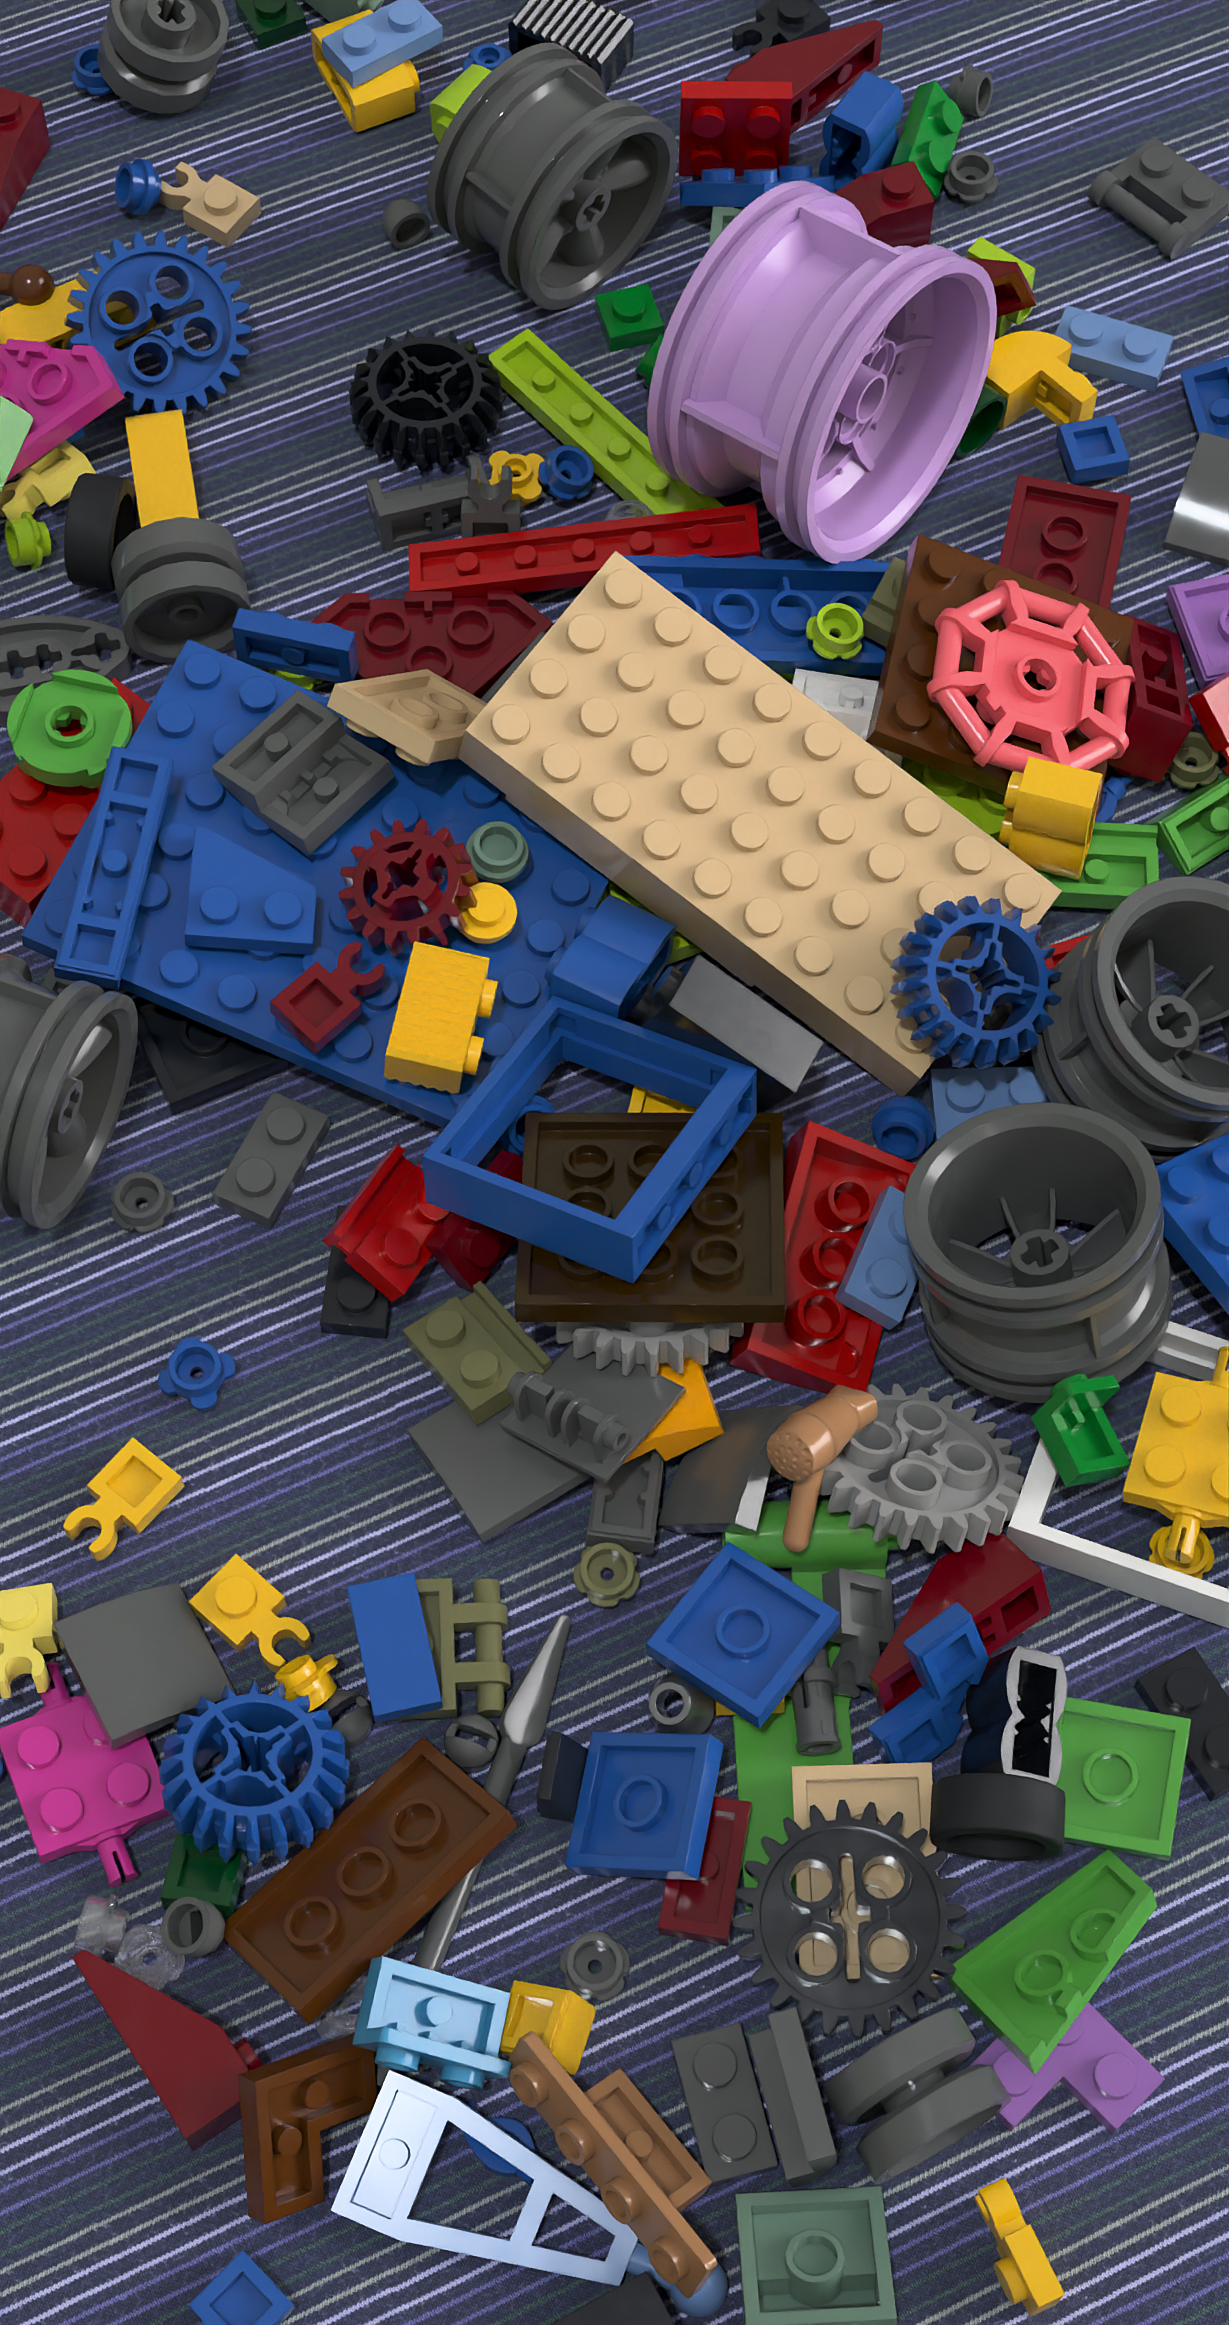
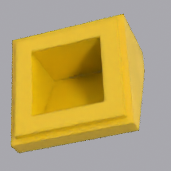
[499,1980,596,2075]

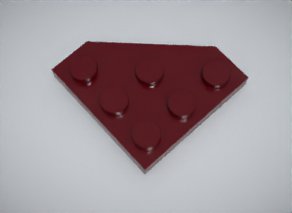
[310,590,554,699]

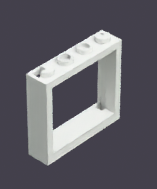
[1007,1321,1229,1629]

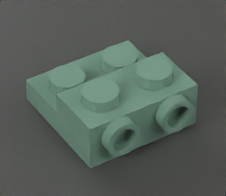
[735,2186,897,2325]

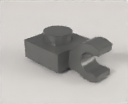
[822,1567,894,1698]

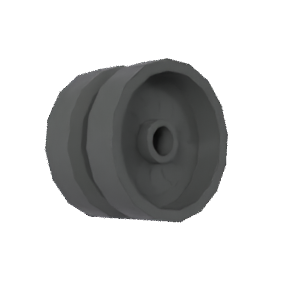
[97,0,229,114]
[111,517,251,664]
[821,2007,1012,2184]

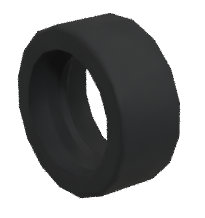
[64,473,137,590]
[929,1773,1066,1861]

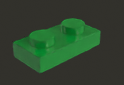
[891,80,964,199]

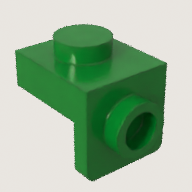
[1031,1374,1131,1487]

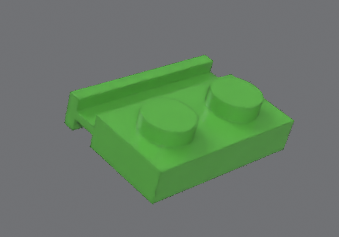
[1036,822,1159,909]

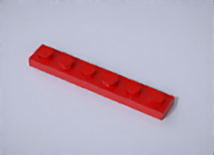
[408,503,761,598]

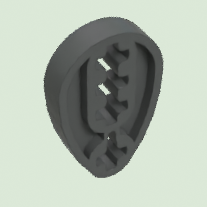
[0,615,133,728]

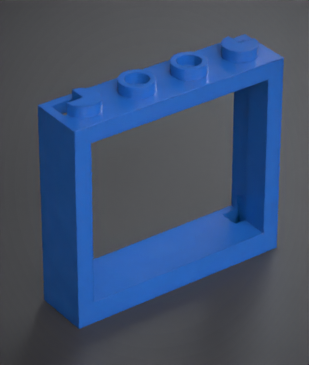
[420,995,757,1284]

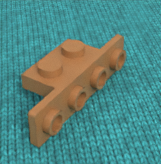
[508,2031,717,2299]

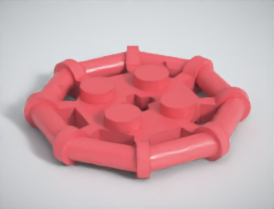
[926,580,1136,773]

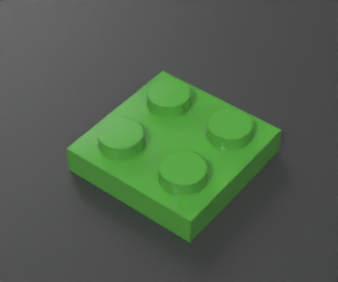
[1055,1697,1191,1861]

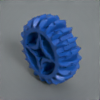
[889,896,1063,1070]
[159,1680,349,1867]

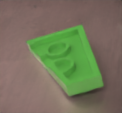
[946,1849,1157,2076]

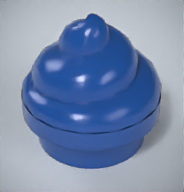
[871,1096,936,1160]

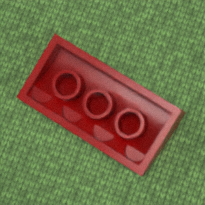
[728,1120,916,1394]

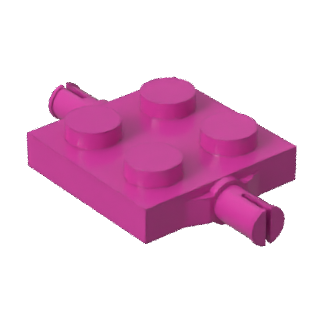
[0,1662,172,1887]

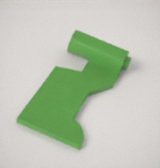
[721,1499,899,1913]

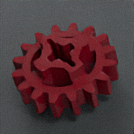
[338,819,479,956]

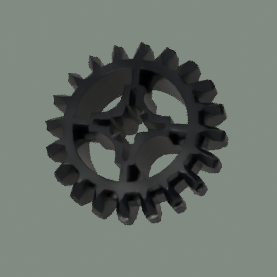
[349,327,503,474]

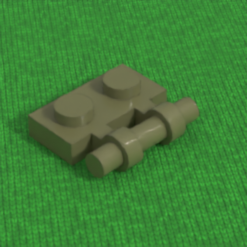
[392,1578,511,1720]

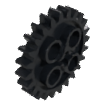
[733,1800,967,2040]

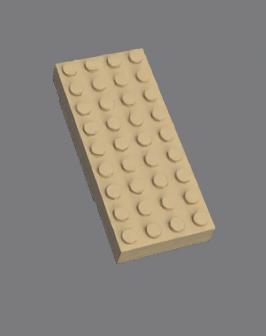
[457,551,1062,1096]

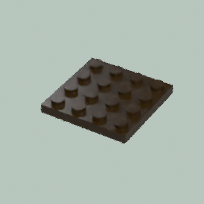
[515,1112,785,1323]

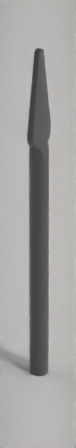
[374,1615,570,2091]

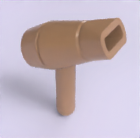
[766,1385,878,1552]

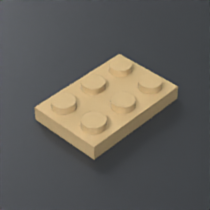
[327,669,488,766]
[792,1762,943,1982]

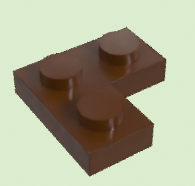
[238,2033,377,2224]

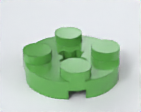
[7,669,134,788]

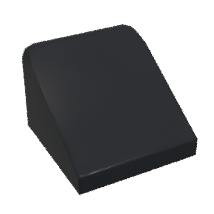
[536,1731,588,1823]

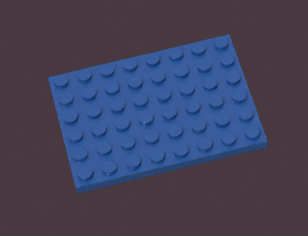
[21,639,611,1128]

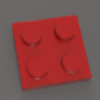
[678,81,793,177]

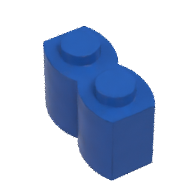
[819,71,904,192]
[544,895,677,1022]

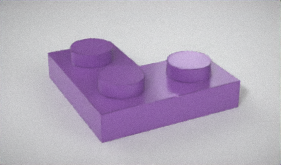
[969,2002,1165,2135]

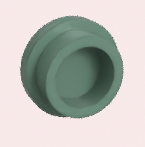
[466,821,529,883]

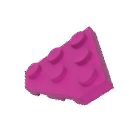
[0,339,125,481]

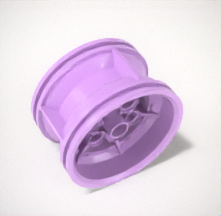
[647,181,997,564]

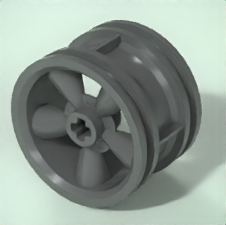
[427,43,678,310]
[1030,876,1229,1163]
[0,953,138,1229]
[903,1102,1173,1403]

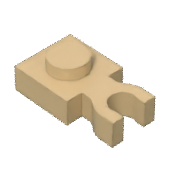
[158,161,261,248]

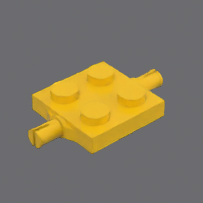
[1123,1346,1229,1563]

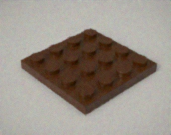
[866,534,1134,818]

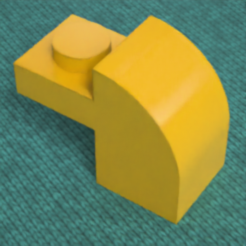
[985,331,1098,431]

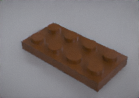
[223,1737,517,2026]

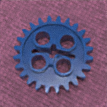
[64,230,252,417]

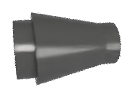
[647,1672,715,1734]

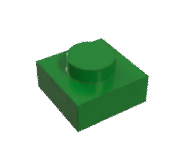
[595,283,664,352]

